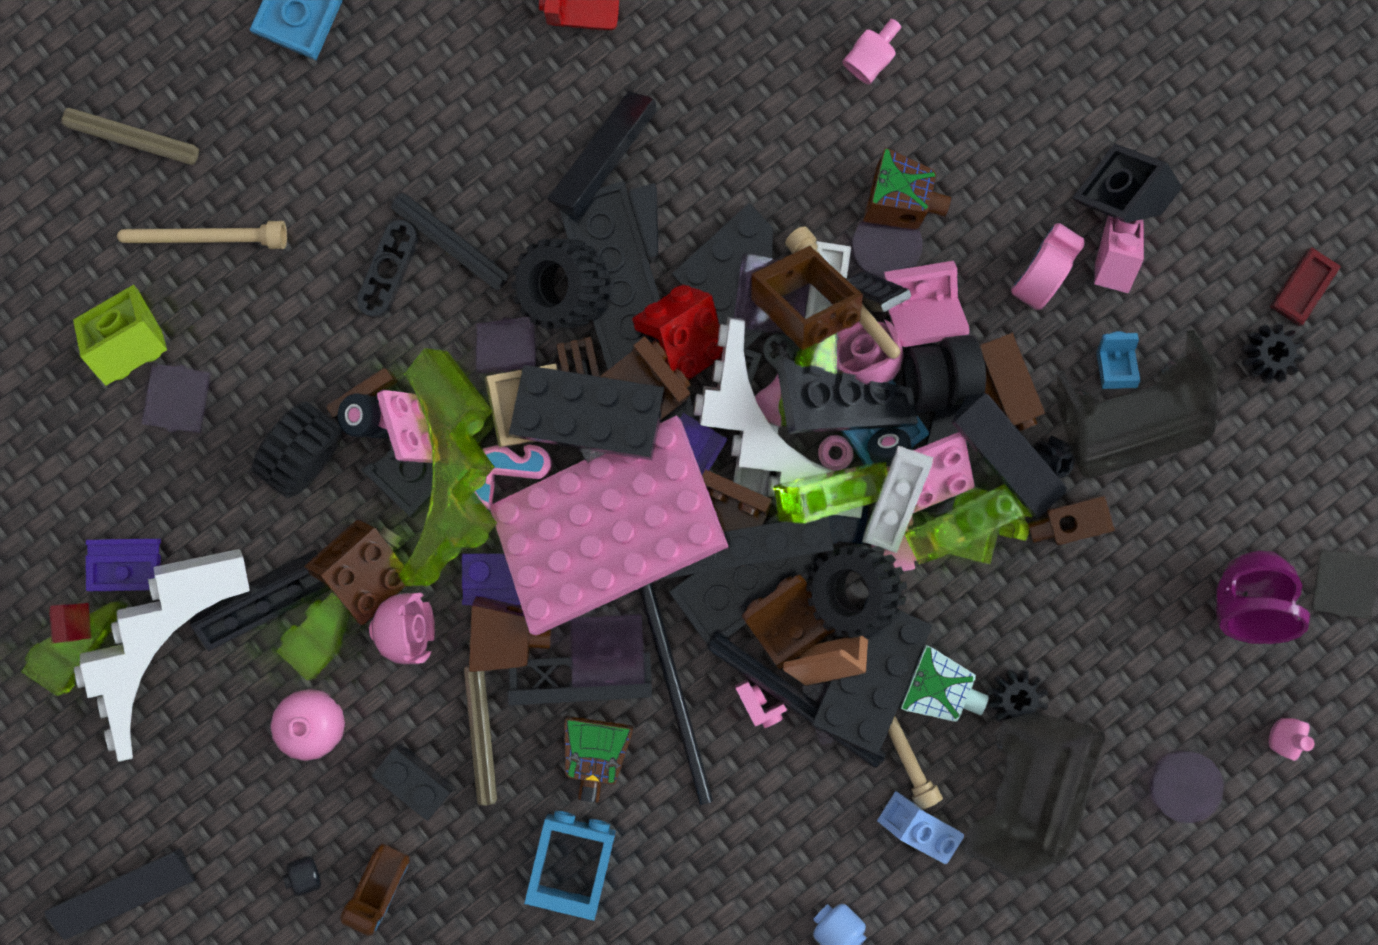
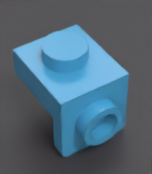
[1096,331,1140,389]

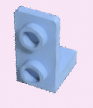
[877,791,964,864]

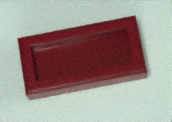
[1270,247,1341,326]
[49,603,91,643]

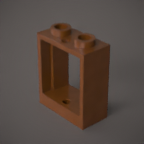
[751,246,863,350]
[980,332,1045,431]

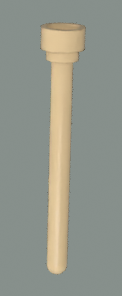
[117,221,287,249]
[785,226,900,359]
[888,716,943,810]

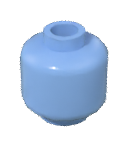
[813,904,867,945]

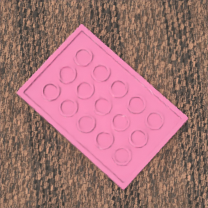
[490,416,729,636]

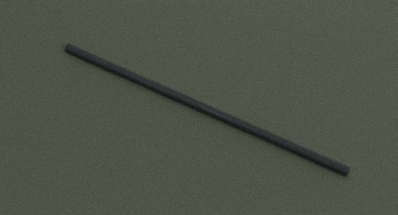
[582,359,713,805]

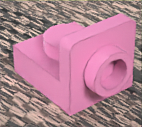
[735,679,787,728]

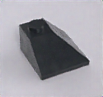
[1072,143,1183,223]

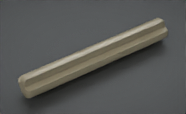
[62,108,199,165]
[464,665,497,805]

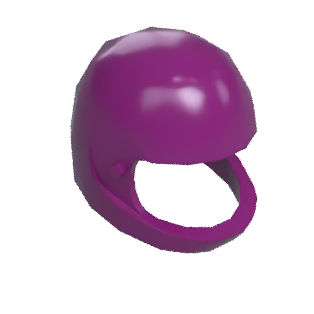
[1216,550,1310,644]

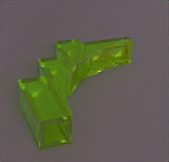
[398,348,497,586]

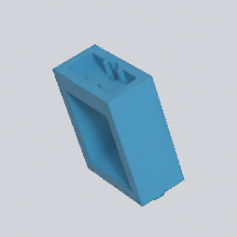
[524,811,616,921]

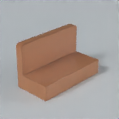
[783,636,868,686]

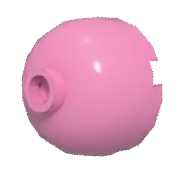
[830,320,904,385]
[369,593,435,664]
[270,688,345,761]

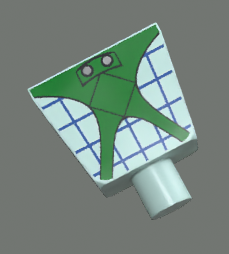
[899,644,988,722]

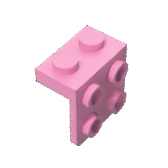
[884,261,969,347]

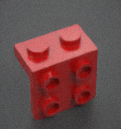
[539,0,620,31]
[632,285,723,380]

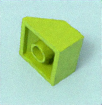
[73,285,167,386]

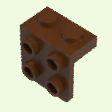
[600,337,691,421]
[742,575,835,670]

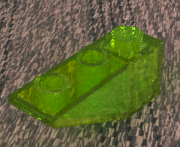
[905,484,1023,565]
[276,588,350,681]

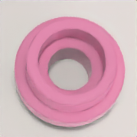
[818,435,853,471]

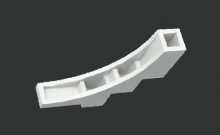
[693,317,866,518]
[74,549,250,762]

